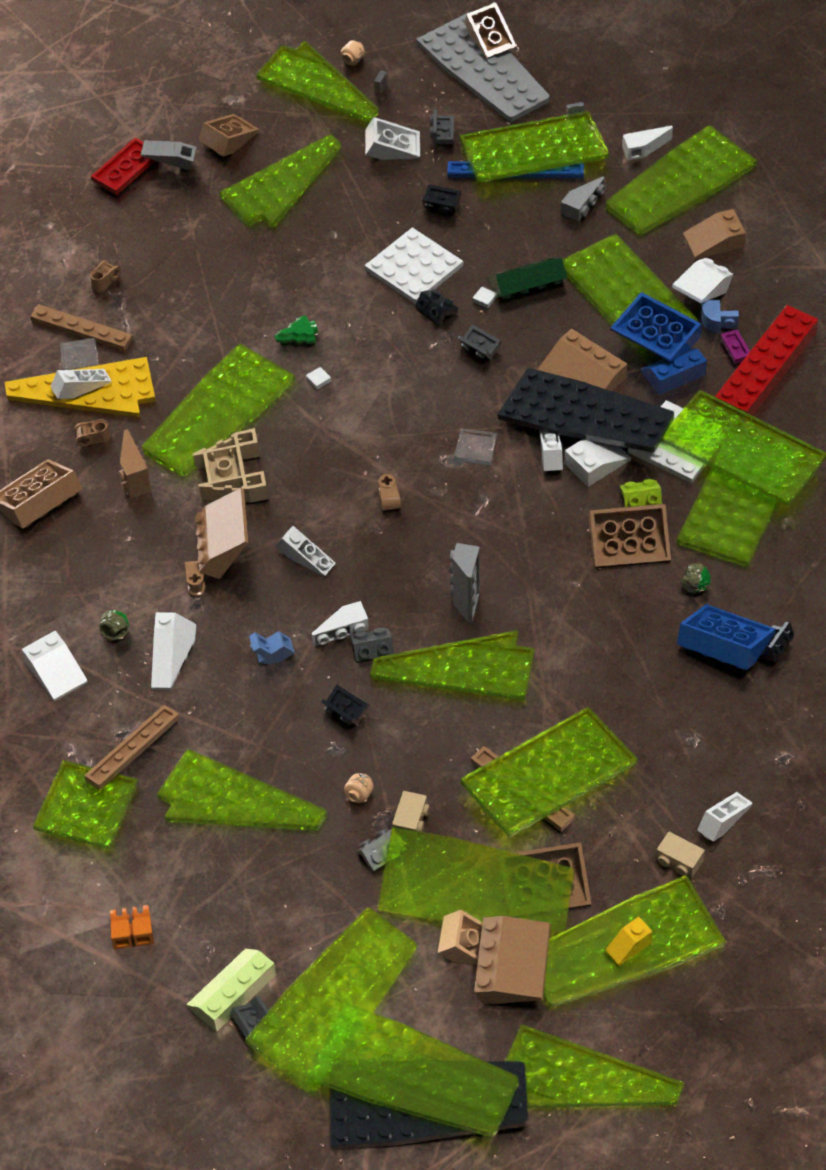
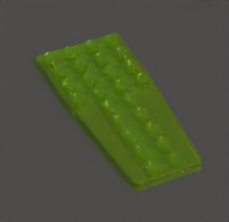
[606,125,757,234]
[142,343,295,476]
[378,827,575,931]
[544,875,726,1007]
[245,908,417,1095]
[309,1003,519,1137]

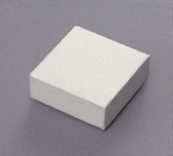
[473,287,497,308]
[306,367,331,390]

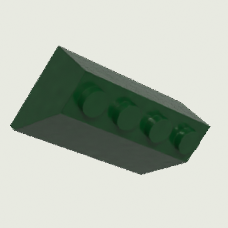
[487,257,567,299]

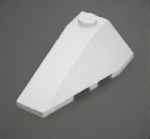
[151,612,197,690]

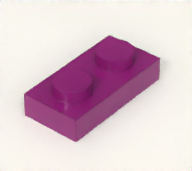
[720,329,750,364]

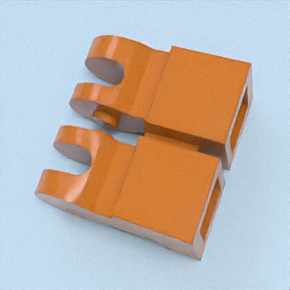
[110,905,154,950]

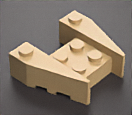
[193,428,269,503]

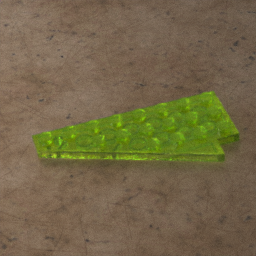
[370,630,535,700]
[506,1024,685,1108]

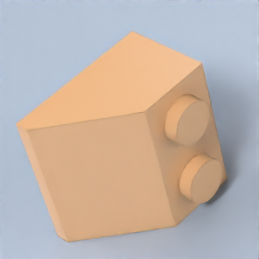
[438,910,482,965]

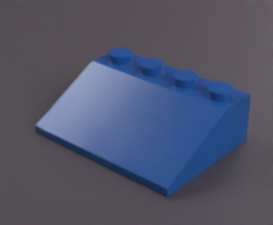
[610,292,701,362]
[677,604,776,670]

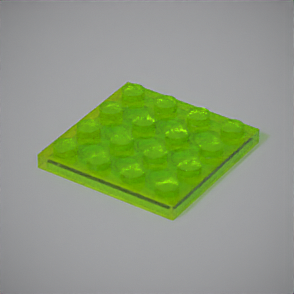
[33,760,139,850]

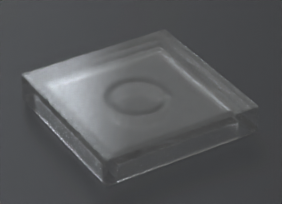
[59,338,99,370]
[454,428,497,465]

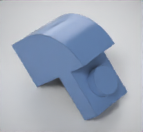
[701,300,739,334]
[249,631,295,664]

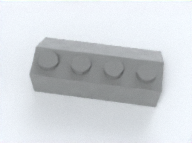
[450,543,480,624]

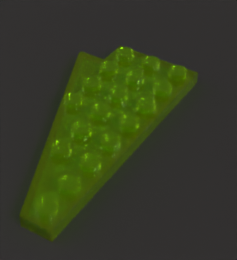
[256,41,379,123]
[219,134,341,228]
[157,749,328,830]

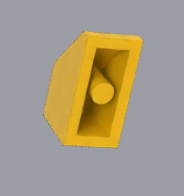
[605,917,652,966]

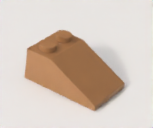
[464,3,516,58]
[198,114,259,156]
[683,209,746,259]
[119,429,151,499]

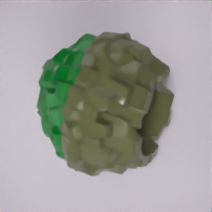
[681,563,711,594]
[99,610,129,641]

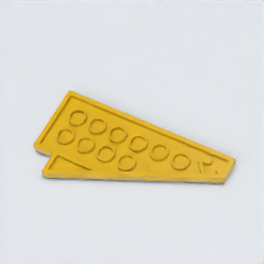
[4,357,156,418]

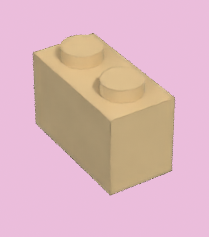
[392,791,430,840]
[656,832,705,879]

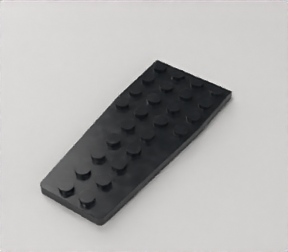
[497,368,674,452]
[330,1061,529,1150]

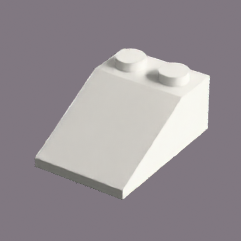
[365,117,420,160]
[672,258,733,303]
[565,440,631,487]
[22,631,88,702]

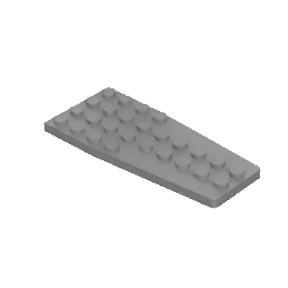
[416,12,549,122]

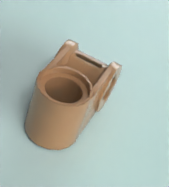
[90,260,121,292]
[74,419,111,447]
[379,474,401,511]
[185,561,205,597]

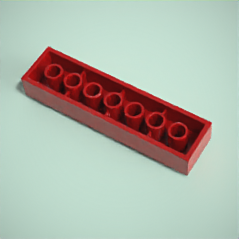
[713,305,818,426]

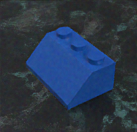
[641,349,707,395]

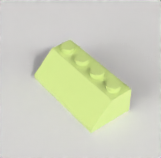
[186,949,276,1032]

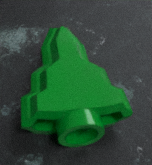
[274,315,318,344]

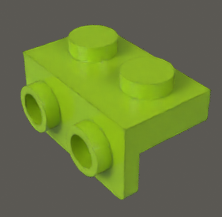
[620,479,662,507]

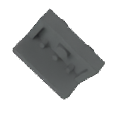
[430,109,454,144]
[458,324,502,361]
[350,628,394,661]
[230,995,279,1046]

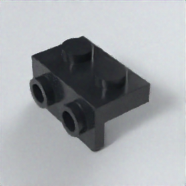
[422,184,462,213]
[415,289,459,325]
[759,621,795,662]
[321,685,370,725]

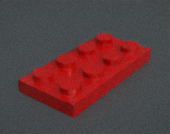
[91,138,155,195]

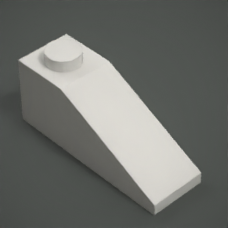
[697,792,753,842]

